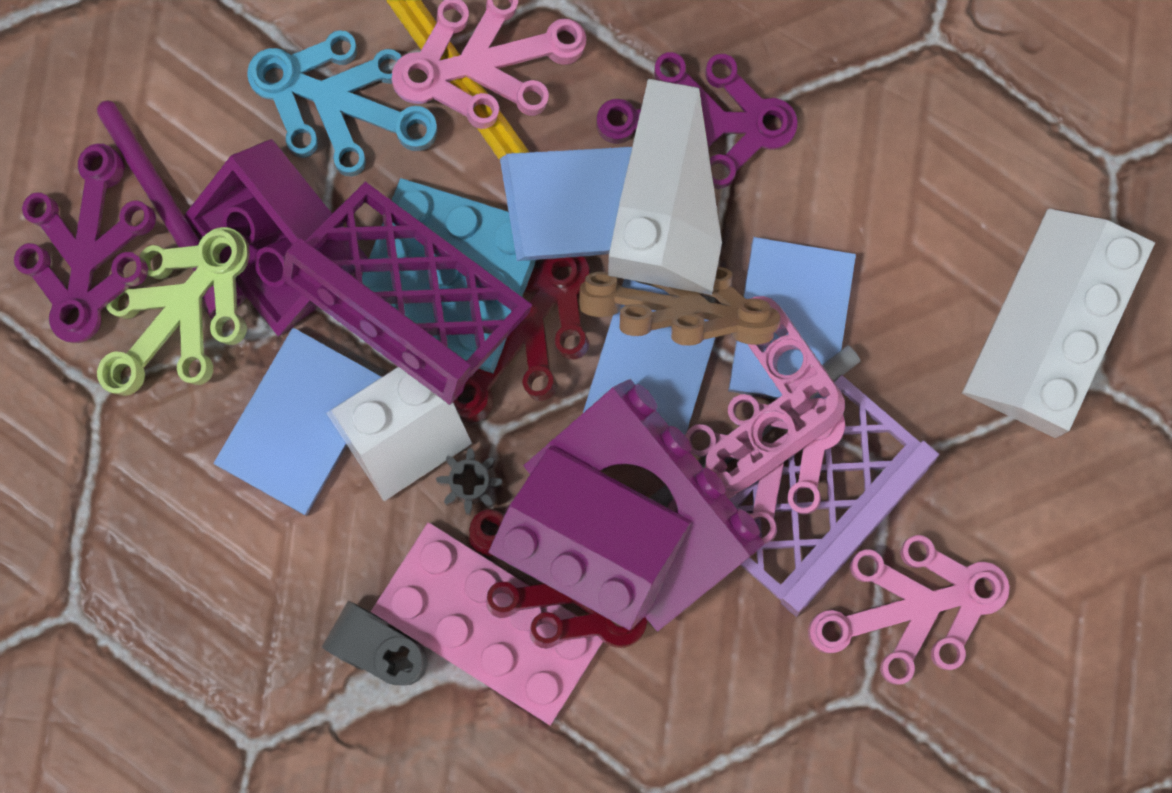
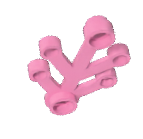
[392,0,586,129]
[668,394,845,544]
[808,535,1009,685]

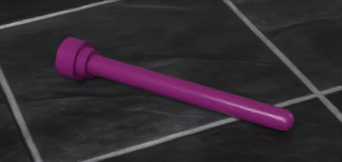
[97,100,246,319]

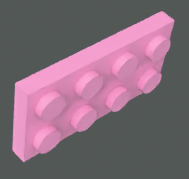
[371,522,603,726]

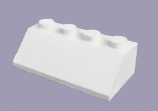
[961,209,1155,438]

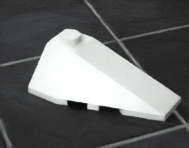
[608,79,722,295]

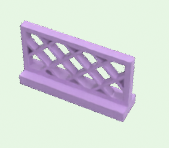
[729,375,939,618]

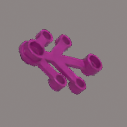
[596,52,797,189]
[14,143,156,343]

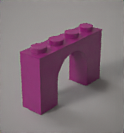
[523,379,765,632]

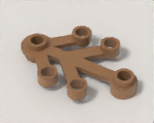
[579,267,780,346]

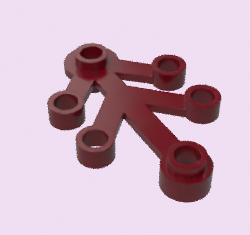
[453,256,591,423]
[469,510,647,649]

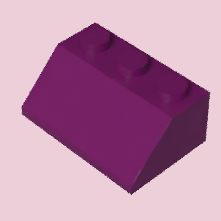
[184,139,368,337]
[488,446,692,630]

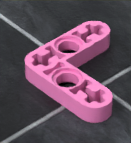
[705,296,845,492]

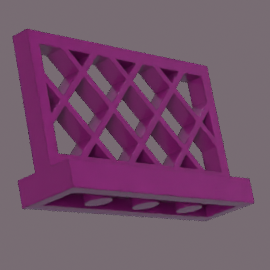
[282,181,532,405]

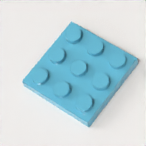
[362,178,536,373]

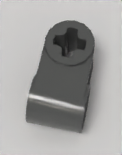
[322,600,428,686]

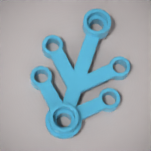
[247,30,437,177]

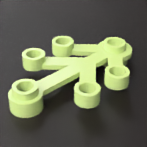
[97,227,250,396]

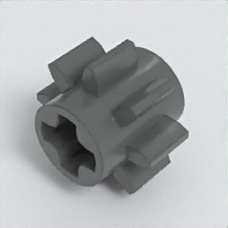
[436,448,503,516]

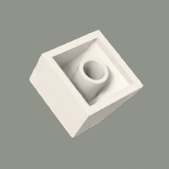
[326,367,472,501]

